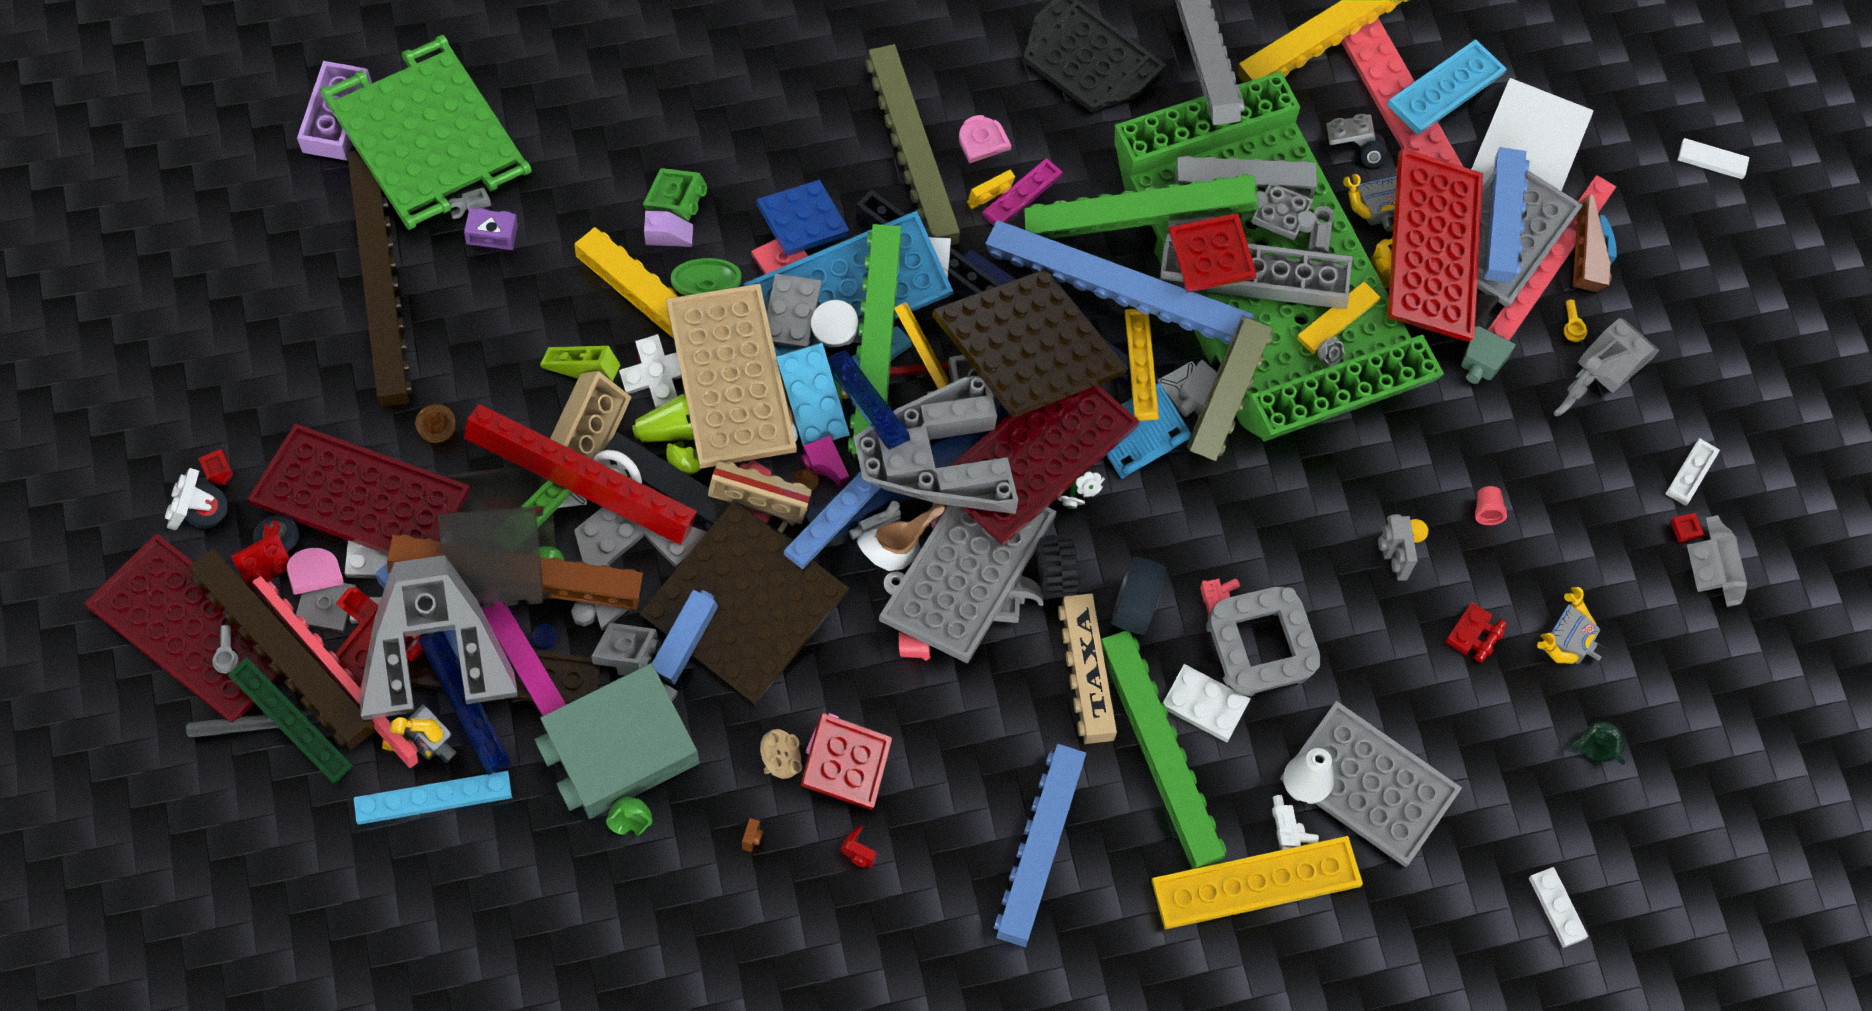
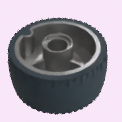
[1111,556,1167,635]

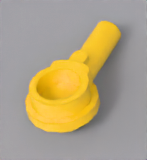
[1563,300,1587,342]

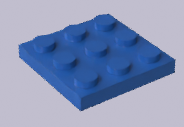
[757,180,849,256]

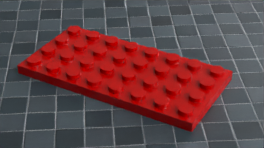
[1387,148,1483,342]

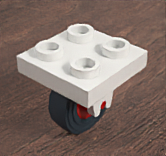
[165,468,227,531]

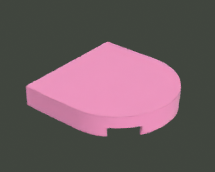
[959,115,1011,163]
[287,548,343,595]

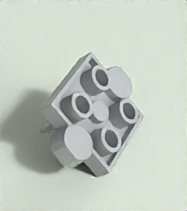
[1251,182,1316,241]

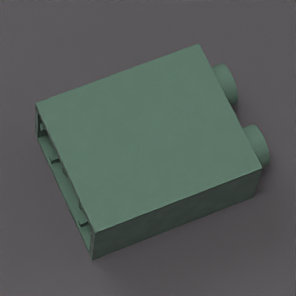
[534,663,700,819]

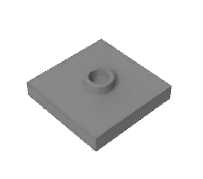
[296,583,356,633]

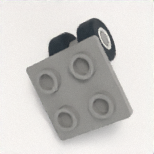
[1327,114,1387,169]

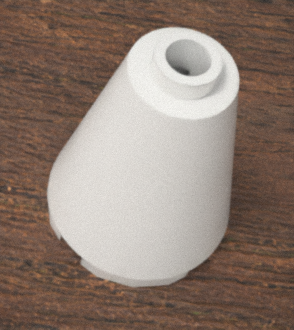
[1283,748,1334,804]

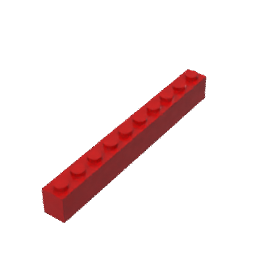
[464,404,697,545]

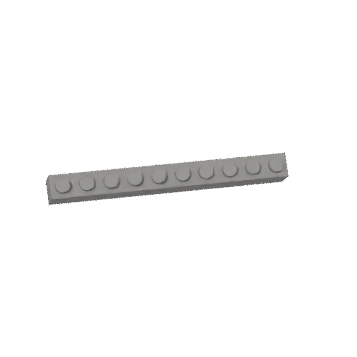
[1175,0,1244,125]

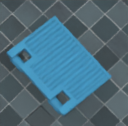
[1107,382,1191,479]

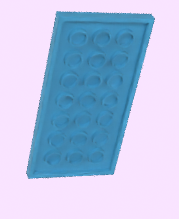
[744,211,954,356]

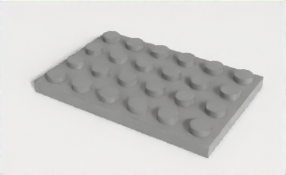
[1477,171,1583,308]
[1280,701,1462,868]

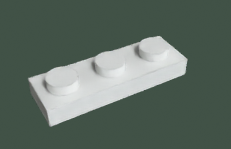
[1529,867,1588,948]

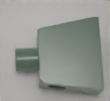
[1461,325,1516,384]

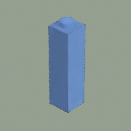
[652,590,718,685]

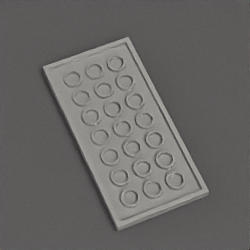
[879,505,1056,663]

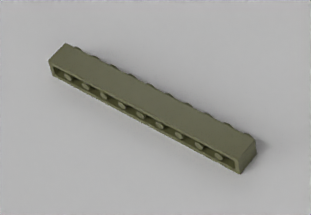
[866,44,960,246]

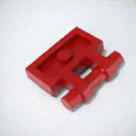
[1446,602,1507,663]

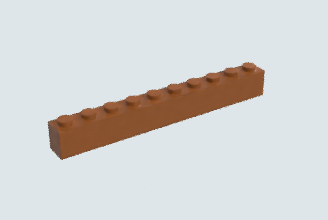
[387,535,643,610]

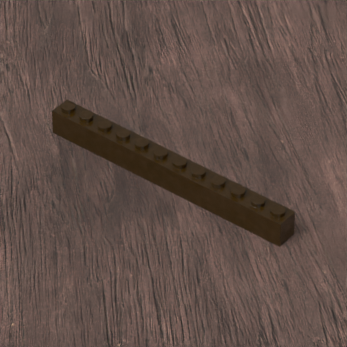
[347,151,413,407]

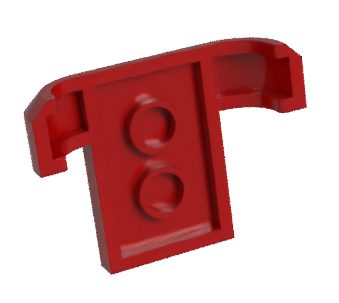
[335,587,425,687]

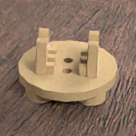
[760,729,802,779]

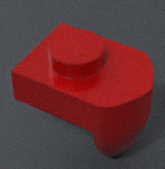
[198,449,233,486]
[840,826,877,868]

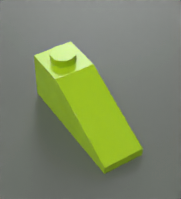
[540,346,620,382]

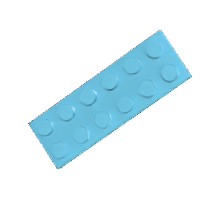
[1387,39,1507,135]

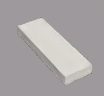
[1678,138,1749,179]
[1665,438,1720,506]

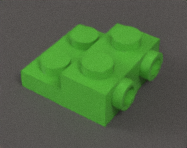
[643,168,707,221]

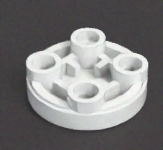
[811,300,859,347]

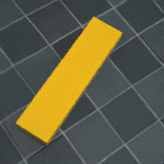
[1297,282,1380,355]
[894,302,951,389]

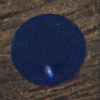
[532,624,558,649]

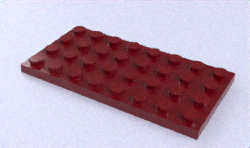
[950,385,1140,546]
[247,423,471,555]
[84,533,282,723]

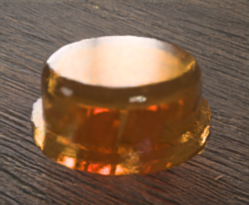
[415,404,456,444]

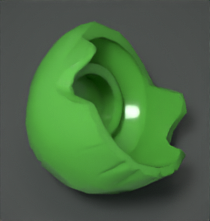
[606,796,652,836]

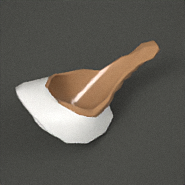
[857,503,946,571]

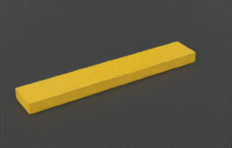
[1125,309,1159,421]

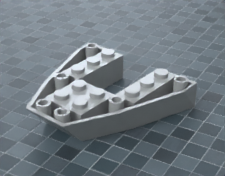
[854,375,1018,514]
[360,555,518,720]

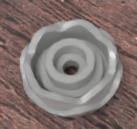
[1318,337,1345,367]

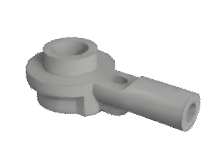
[212,625,239,673]

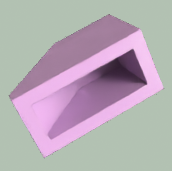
[644,211,693,247]

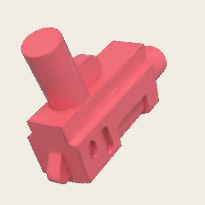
[1200,579,1240,619]

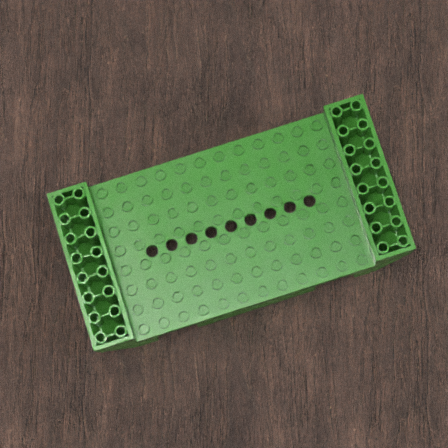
[1115,71,1444,442]

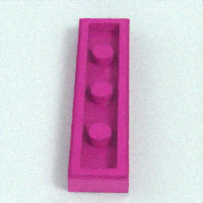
[982,158,1063,226]

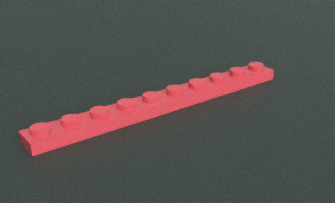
[1488,175,1616,341]
[252,576,418,768]

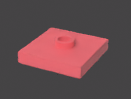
[751,239,808,275]

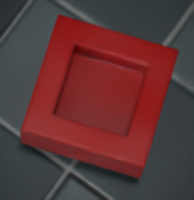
[1671,513,1704,542]

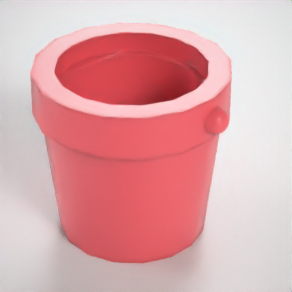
[1475,486,1507,525]
[899,632,931,661]

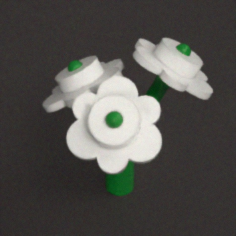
[1058,471,1105,509]

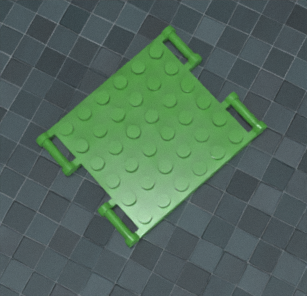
[320,34,531,230]

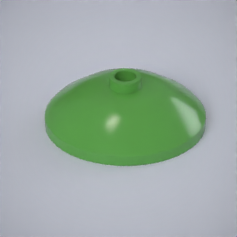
[671,258,742,296]

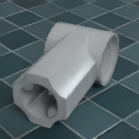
[1308,206,1334,253]

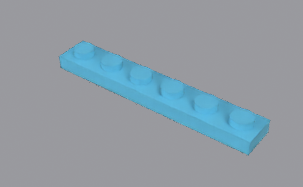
[354,771,512,825]

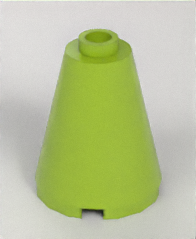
[632,393,694,443]

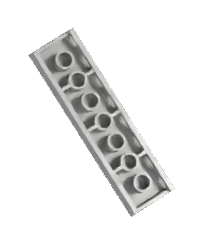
[1160,234,1353,309]

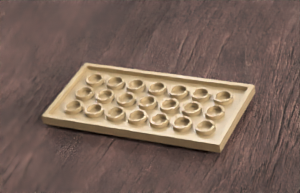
[666,284,796,469]

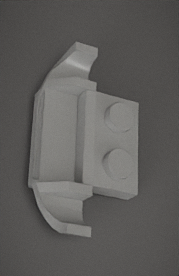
[1687,515,1747,607]
[993,574,1044,623]

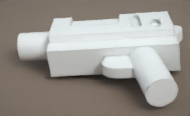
[1272,795,1319,850]

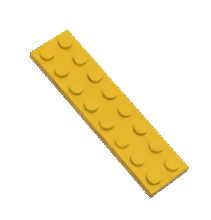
[1151,836,1363,930]

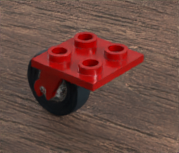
[231,515,299,590]

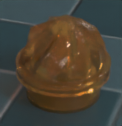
[794,468,819,490]

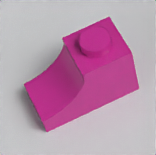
[801,436,849,489]

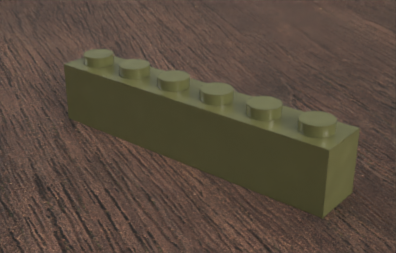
[1186,314,1273,461]

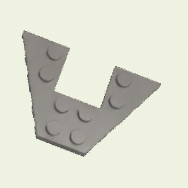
[574,507,707,631]

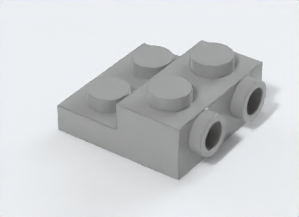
[1378,514,1418,581]
[591,623,661,676]

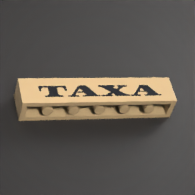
[1058,594,1117,744]

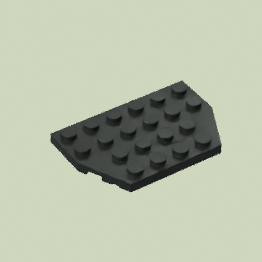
[1023,0,1166,112]

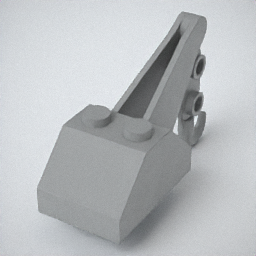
[1554,318,1659,416]

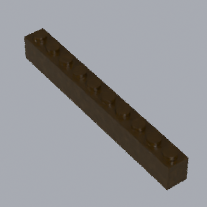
[189,549,375,751]

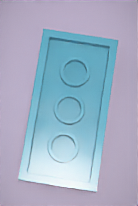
[776,343,850,446]

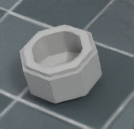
[571,602,597,626]

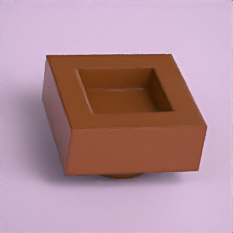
[742,818,763,852]

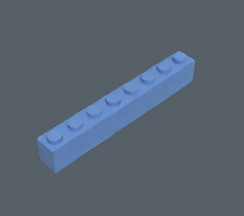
[994,744,1086,948]

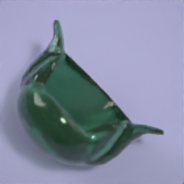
[1571,721,1625,765]

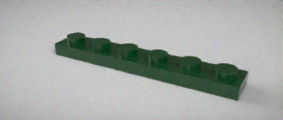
[228,657,354,784]

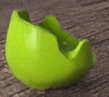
[666,441,700,476]

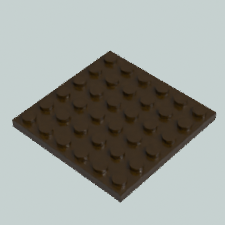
[932,269,1128,418]
[640,500,849,705]

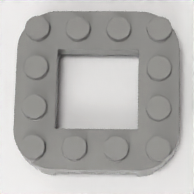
[1206,587,1320,696]

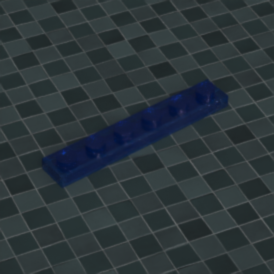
[827,350,911,450]
[419,631,511,776]

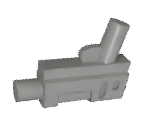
[849,501,901,539]

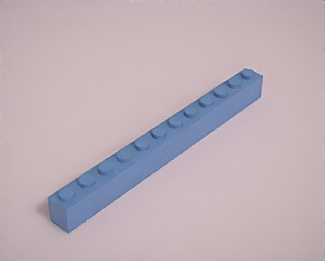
[985,220,1254,345]

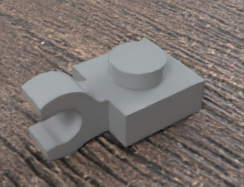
[448,187,491,219]

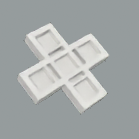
[619,334,682,408]

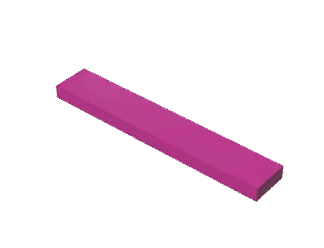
[475,589,566,716]

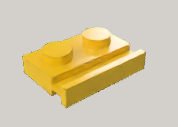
[967,169,1015,210]

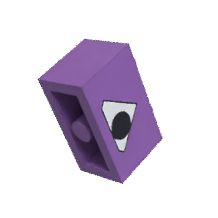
[464,208,518,250]

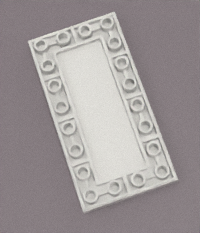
[1471,78,1594,191]

